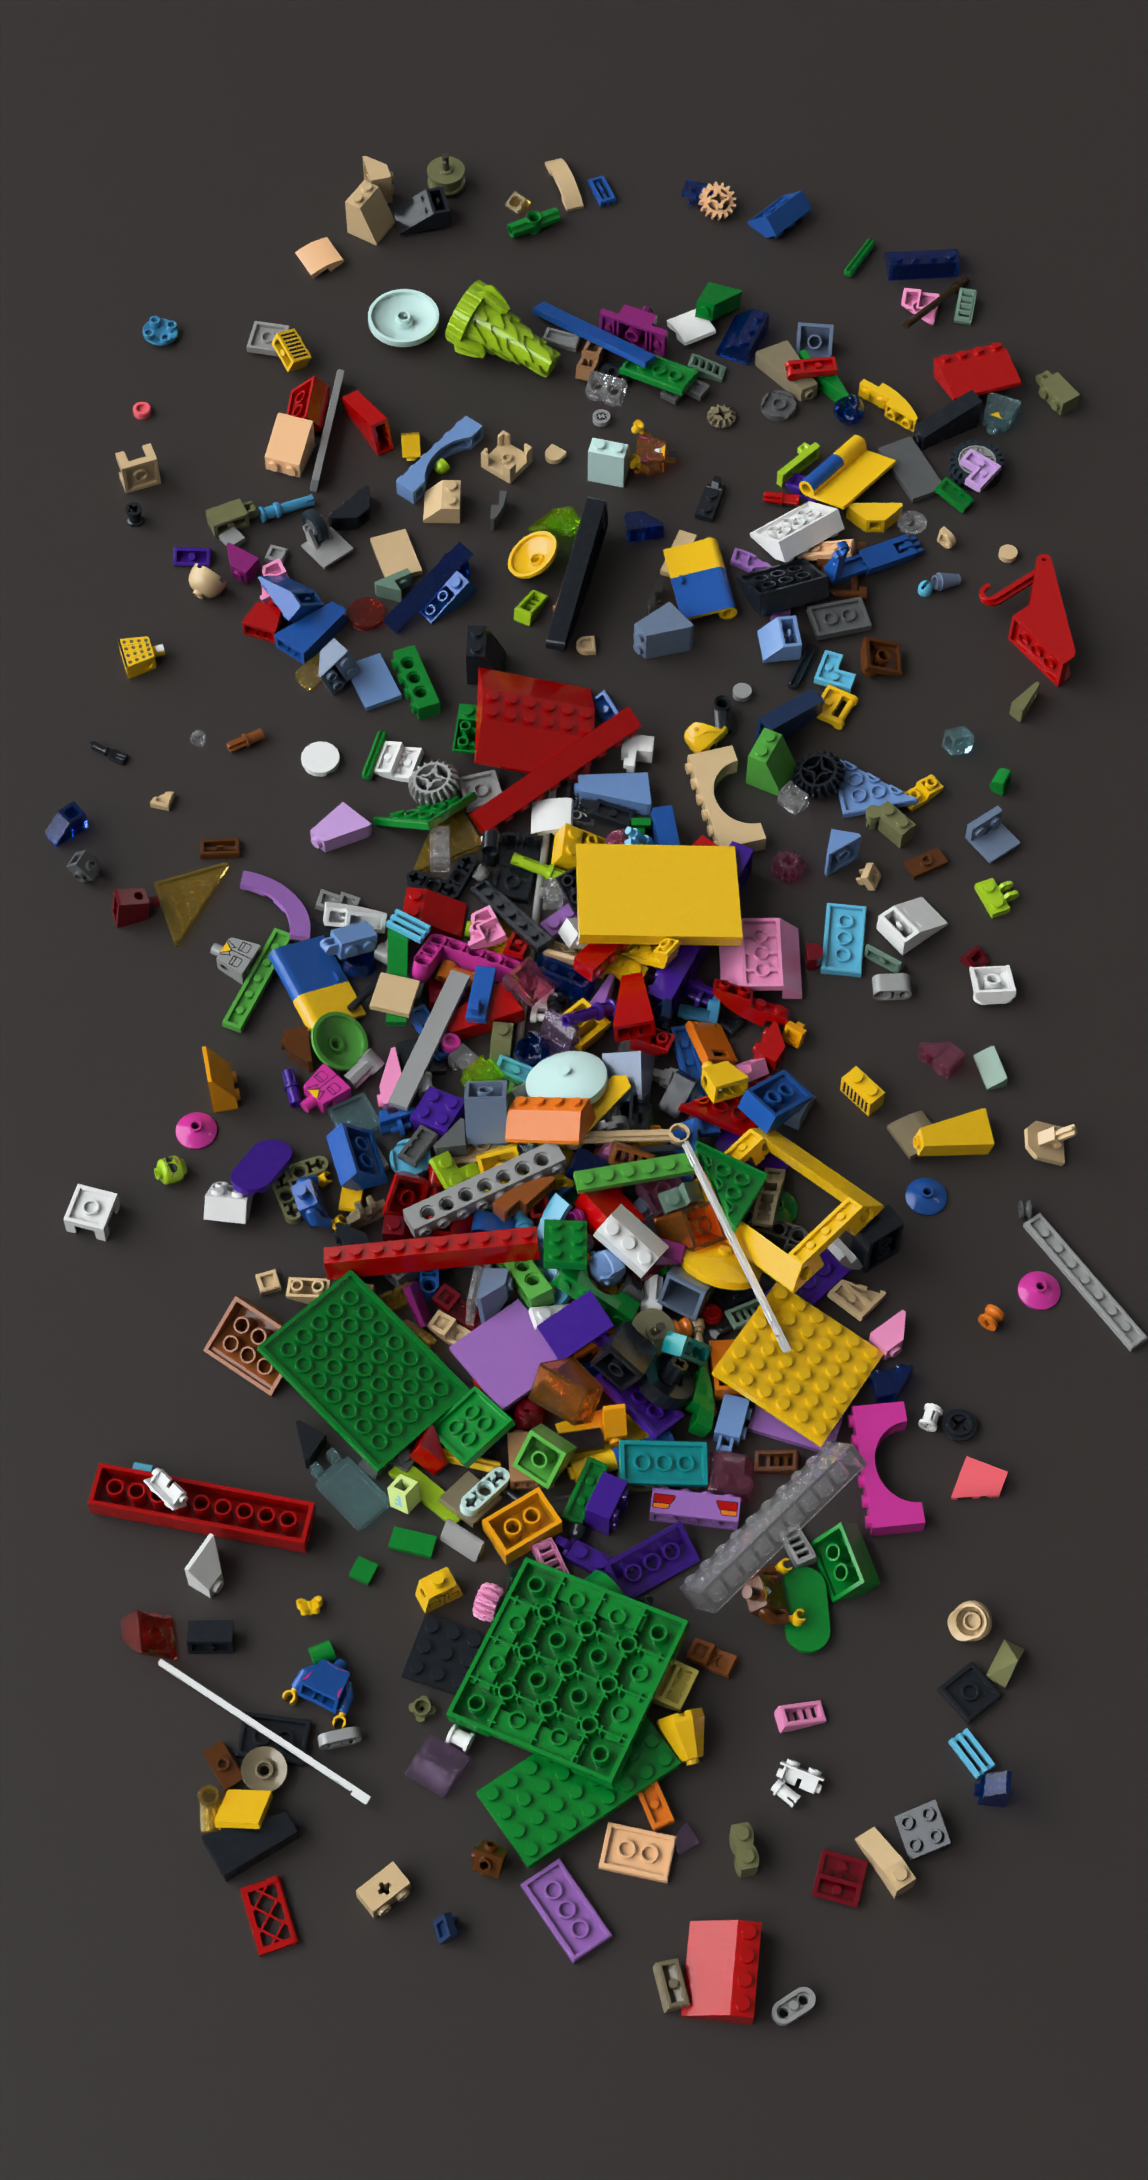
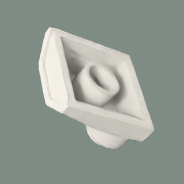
[969,965,1016,1005]

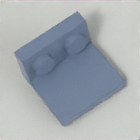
[965,805,1020,864]

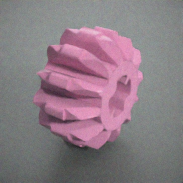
[472,1582,504,1622]

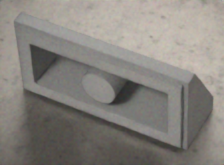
[440,1519,485,1562]

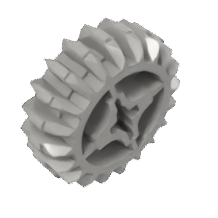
[408,759,461,805]

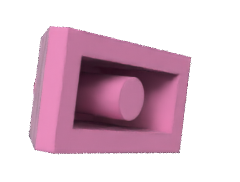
[869,1310,906,1360]

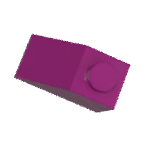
[226,542,260,585]

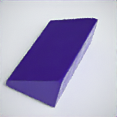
[173,547,212,567]

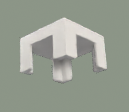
[63,1184,120,1241]

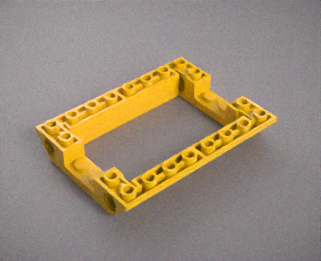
[682,1128,885,1294]

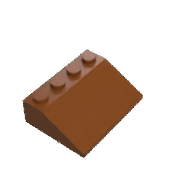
[203,1296,286,1396]

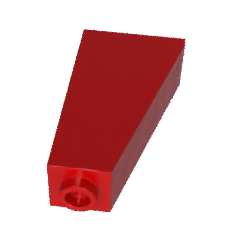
[342,390,394,456]
[613,972,656,1042]
[445,981,526,1041]

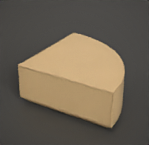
[150,791,175,811]

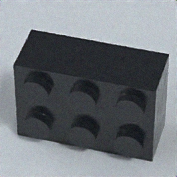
[850,1204,904,1273]

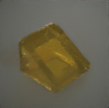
[505,191,531,215]

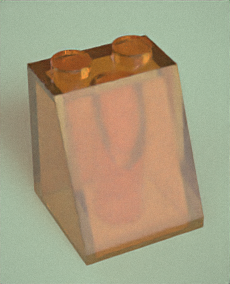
[653,1200,727,1252]
[528,1357,604,1426]

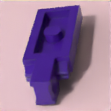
[555,1535,612,1574]

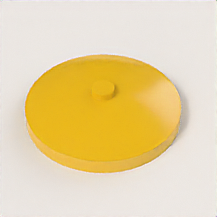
[680,1237,763,1290]

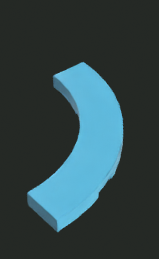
[535,1193,573,1305]

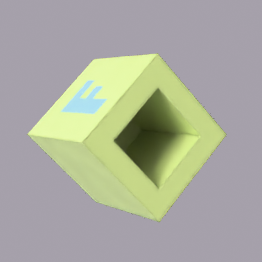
[387,1474,421,1514]

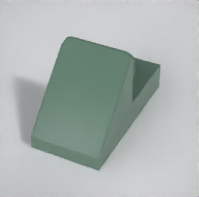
[374,568,412,602]
[657,1181,704,1215]

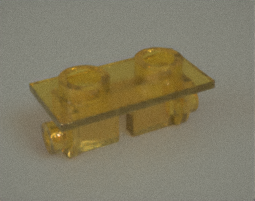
[377,1281,412,1311]

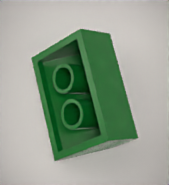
[810,1522,881,1603]

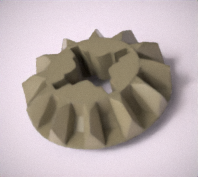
[707,404,736,428]

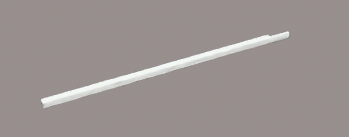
[682,1141,791,1353]
[158,1659,371,1805]

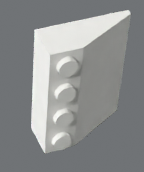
[750,501,845,562]

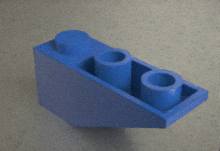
[419,571,477,624]

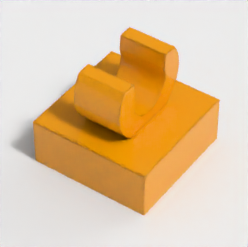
[782,1021,807,1049]

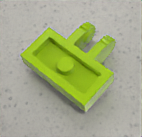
[974,878,1019,919]

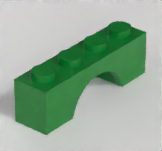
[551,1268,641,1327]

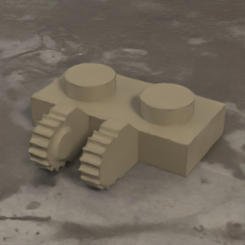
[346,1195,387,1230]

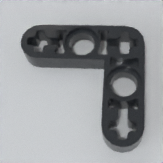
[406,854,477,900]

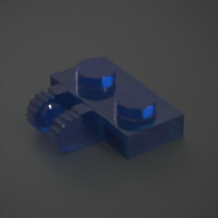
[682,179,716,209]

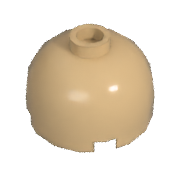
[188,563,227,599]

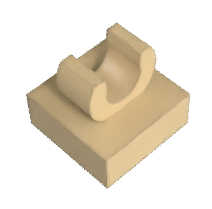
[856,863,881,891]

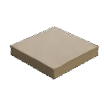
[369,972,420,1018]

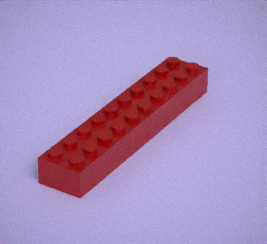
[88,1463,316,1553]

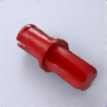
[763,491,800,506]

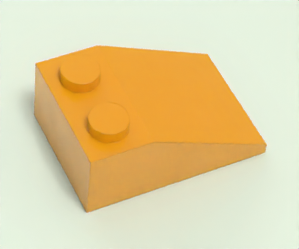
[202,1046,241,1113]

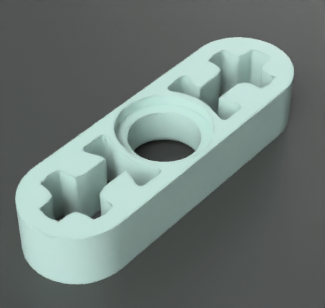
[460,1467,510,1517]

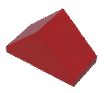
[409,1426,448,1475]

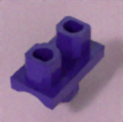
[684,977,714,1008]

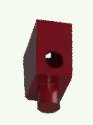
[112,888,160,928]

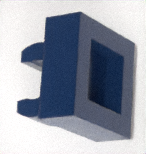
[433,1912,463,1945]

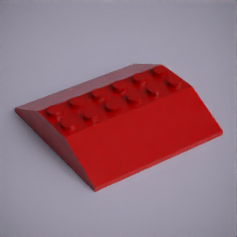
[474,667,595,782]

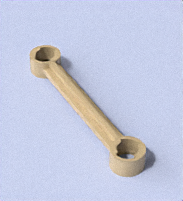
[565,1123,690,1150]

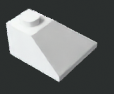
[185,1533,224,1598]

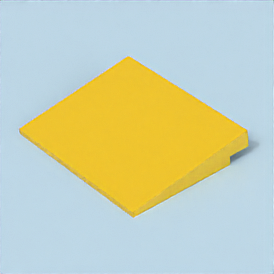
[576,843,743,946]

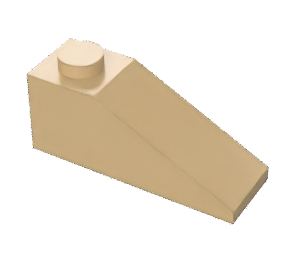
[855,1827,916,1899]

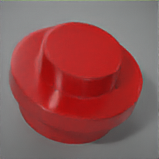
[701,1304,723,1325]

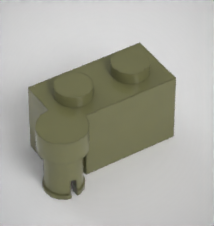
[865,801,916,848]

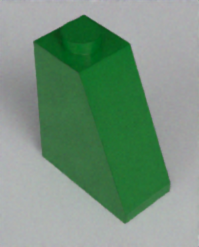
[695,282,742,321]

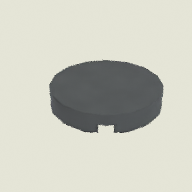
[761,390,797,422]

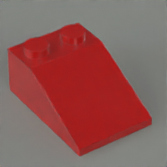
[403,887,467,939]

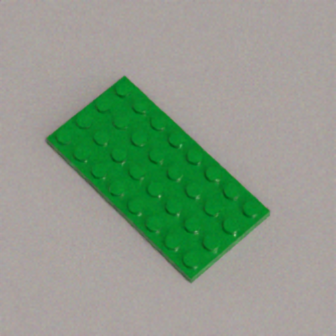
[476,1716,681,1869]

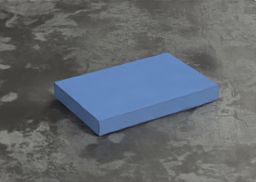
[350,653,402,711]

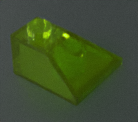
[527,506,580,537]

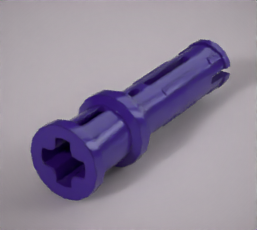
[561,998,617,1027]

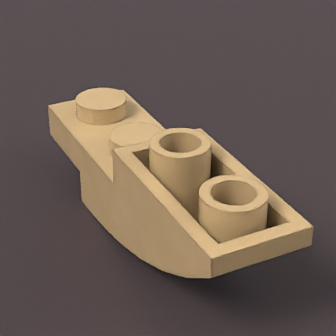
[286,1277,375,1304]

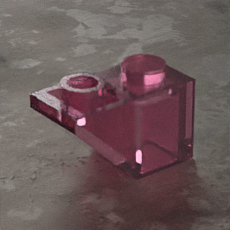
[916,1042,965,1079]

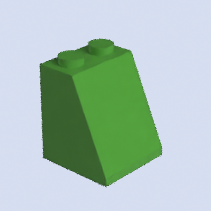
[746,728,797,797]

